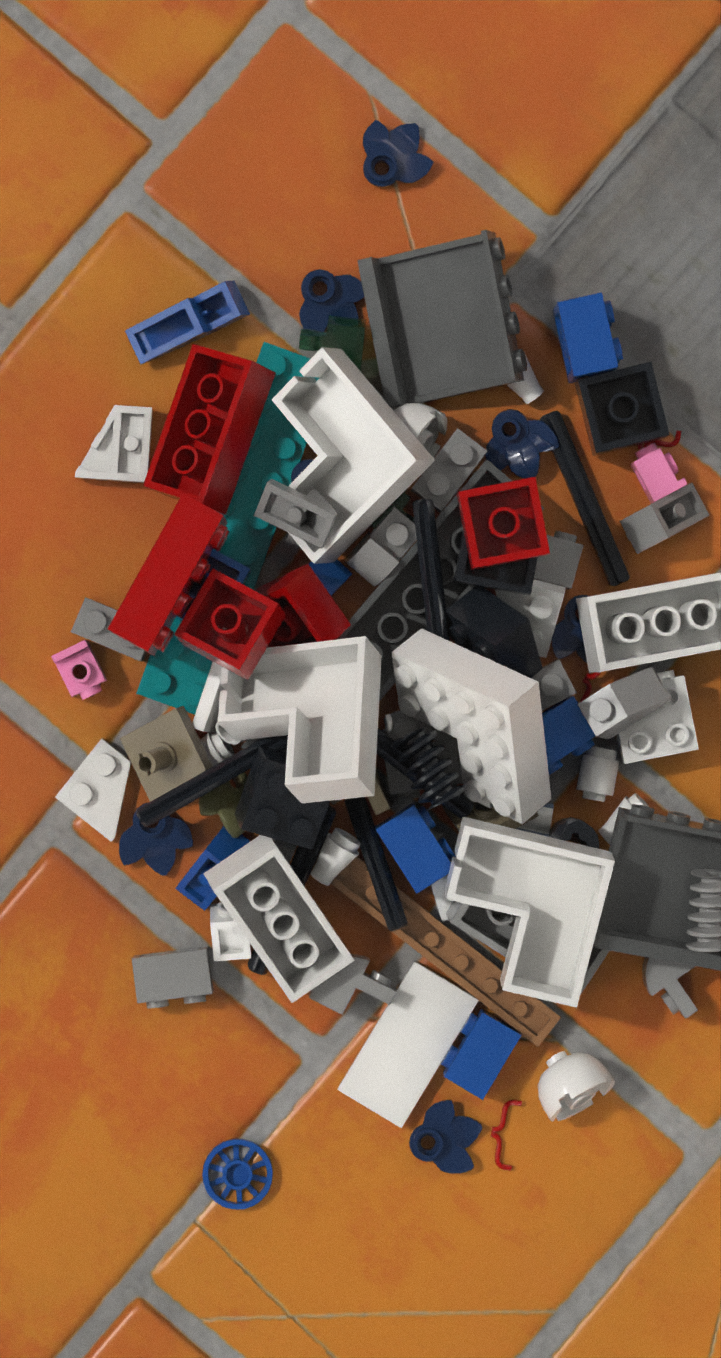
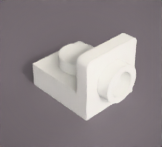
[210,902,251,961]

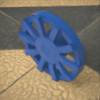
[202,1138,273,1210]

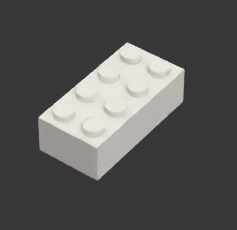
[576,572,721,673]
[203,835,355,1003]

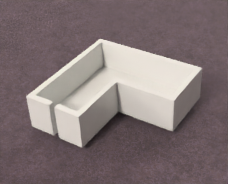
[272,347,435,564]
[391,628,551,824]
[218,636,382,803]
[445,817,615,1008]

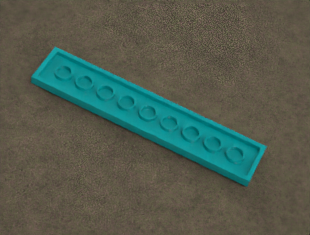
[136,342,319,715]

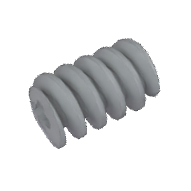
[686,869,721,953]

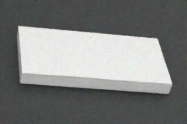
[337,960,479,1128]

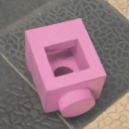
[630,443,687,504]
[51,640,107,700]

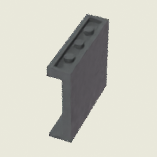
[357,230,527,409]
[593,804,721,971]

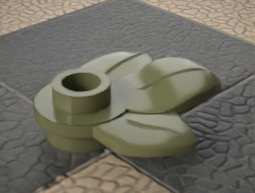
[199,772,248,838]

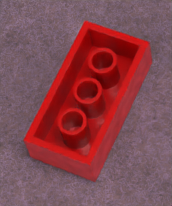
[143,344,276,515]
[108,493,230,656]

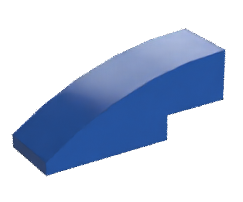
[125,280,250,365]

